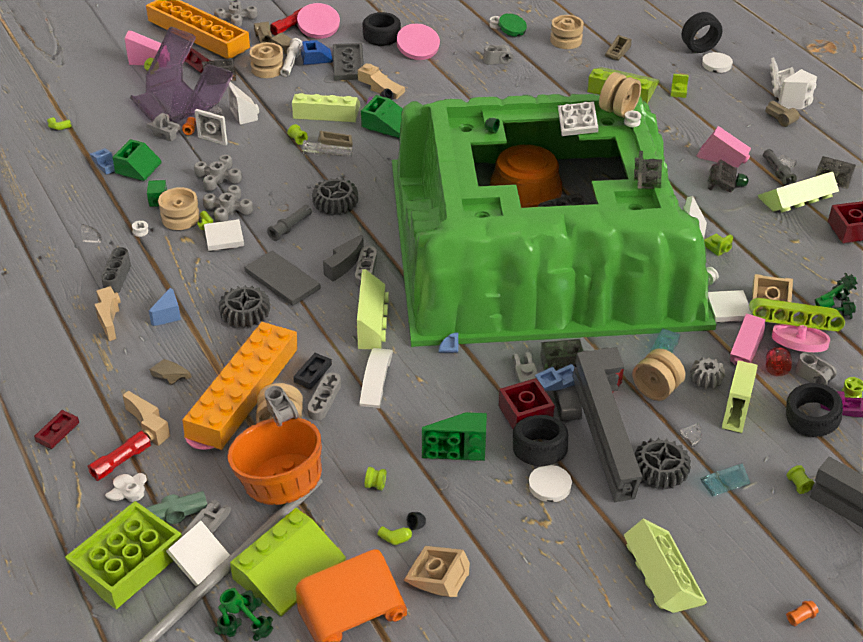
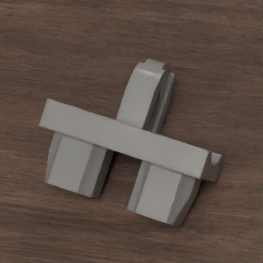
[147,113,180,141]

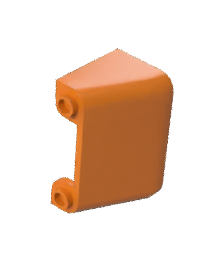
[295,549,407,642]

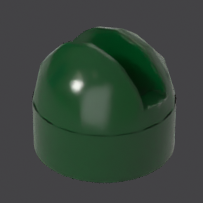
[484,118,500,133]
[735,173,748,187]

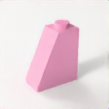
[125,31,169,66]
[696,126,751,168]
[730,313,765,366]

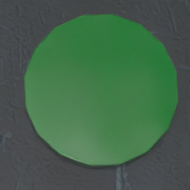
[498,13,527,36]

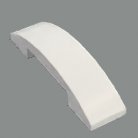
[360,348,393,408]

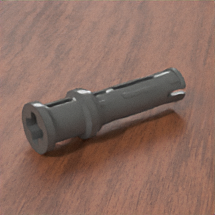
[763,149,797,186]
[267,205,312,241]

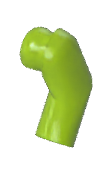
[47,117,72,130]
[197,211,213,231]
[377,526,412,545]

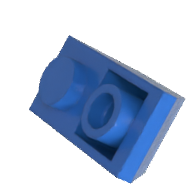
[301,40,333,65]

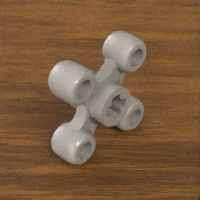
[214,0,258,27]
[194,154,242,191]
[203,185,253,222]

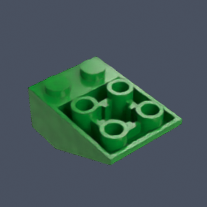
[361,95,403,138]
[422,412,487,461]

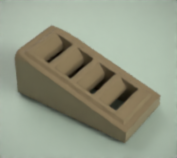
[605,35,632,61]
[317,131,353,149]

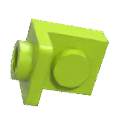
[671,74,689,98]
[704,233,733,256]

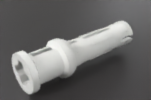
[280,38,302,77]

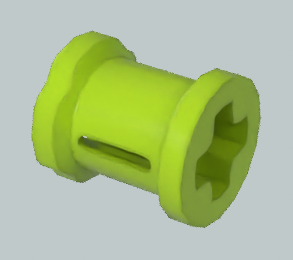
[287,124,308,145]
[786,465,815,494]

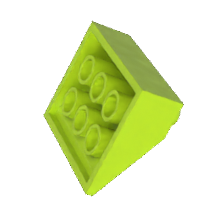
[587,67,660,104]
[65,501,182,610]
[230,508,346,617]

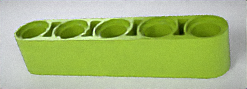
[749,298,845,331]

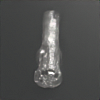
[302,140,353,158]

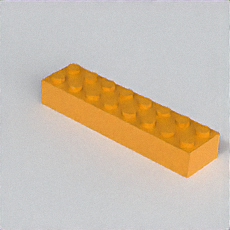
[146,0,250,60]
[182,322,297,450]

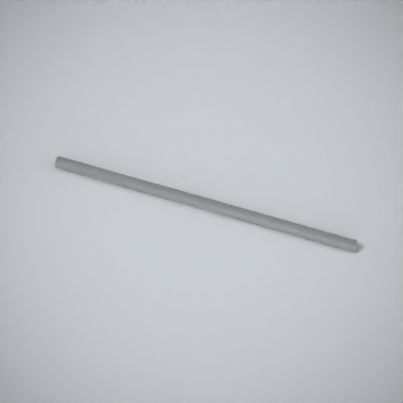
[139,478,323,642]

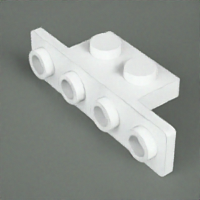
[769,57,795,99]

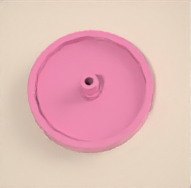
[297,3,340,39]
[397,24,440,60]
[771,324,830,352]

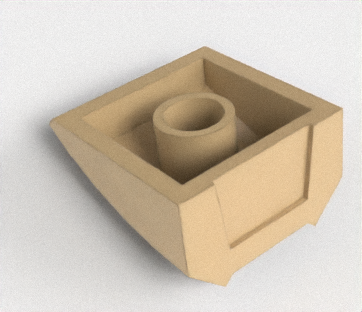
[752,274,793,314]
[404,546,470,597]

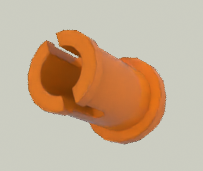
[182,117,196,135]
[786,600,819,627]

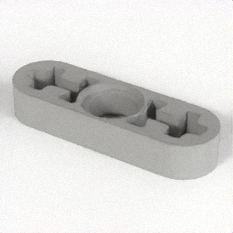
[355,246,377,286]
[308,372,341,420]

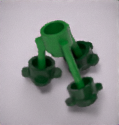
[815,273,858,319]
[214,588,273,641]

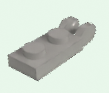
[513,352,538,383]
[182,500,231,536]

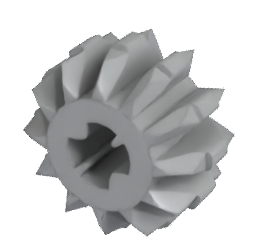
[690,357,725,390]

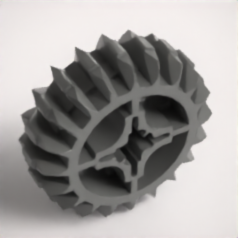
[312,178,359,215]
[219,285,271,328]
[634,437,691,490]

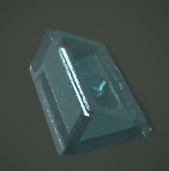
[700,463,750,497]

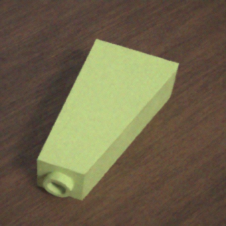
[722,360,758,433]

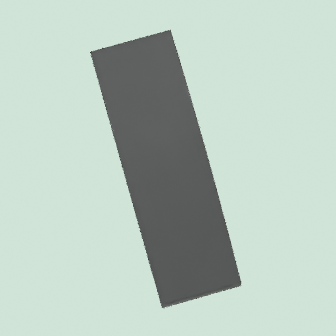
[323,235,364,282]

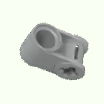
[483,45,513,65]
[795,352,837,385]
[265,386,299,427]

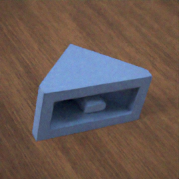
[149,288,181,326]

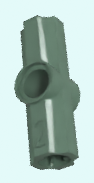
[145,491,207,524]

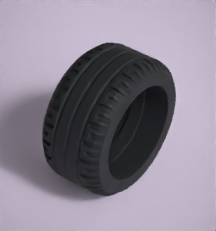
[362,12,401,46]
[681,12,723,53]
[786,383,843,437]
[513,415,569,466]

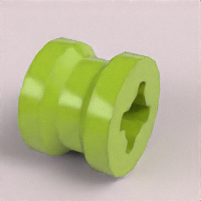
[842,377,863,398]
[364,467,387,491]

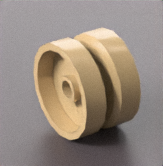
[550,15,584,49]
[249,42,284,78]
[599,72,641,118]
[158,187,200,230]
[632,348,685,401]
[256,383,303,423]

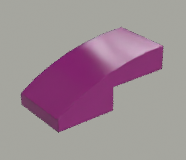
[820,391,863,417]

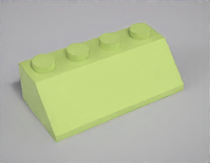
[292,93,360,122]
[758,172,839,213]
[357,269,389,349]
[624,518,707,613]

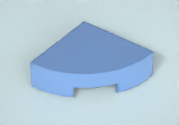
[439,333,459,353]

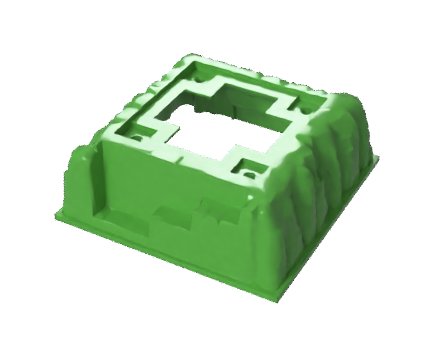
[392,94,716,347]

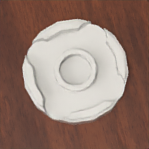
[702,52,733,73]
[529,465,572,502]

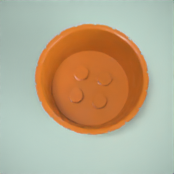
[490,145,562,208]
[228,418,322,505]

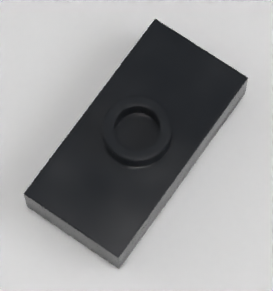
[293,353,332,389]

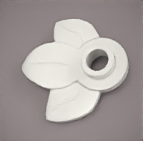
[105,473,147,502]

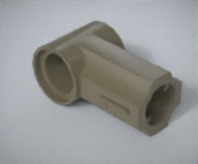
[254,21,272,43]
[765,101,799,127]

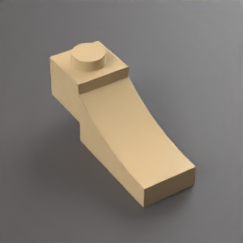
[358,63,405,99]
[94,286,121,341]
[123,391,170,446]

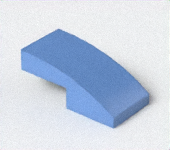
[90,148,115,175]
[535,364,575,391]

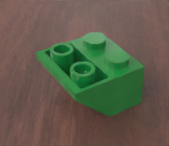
[112,139,162,181]

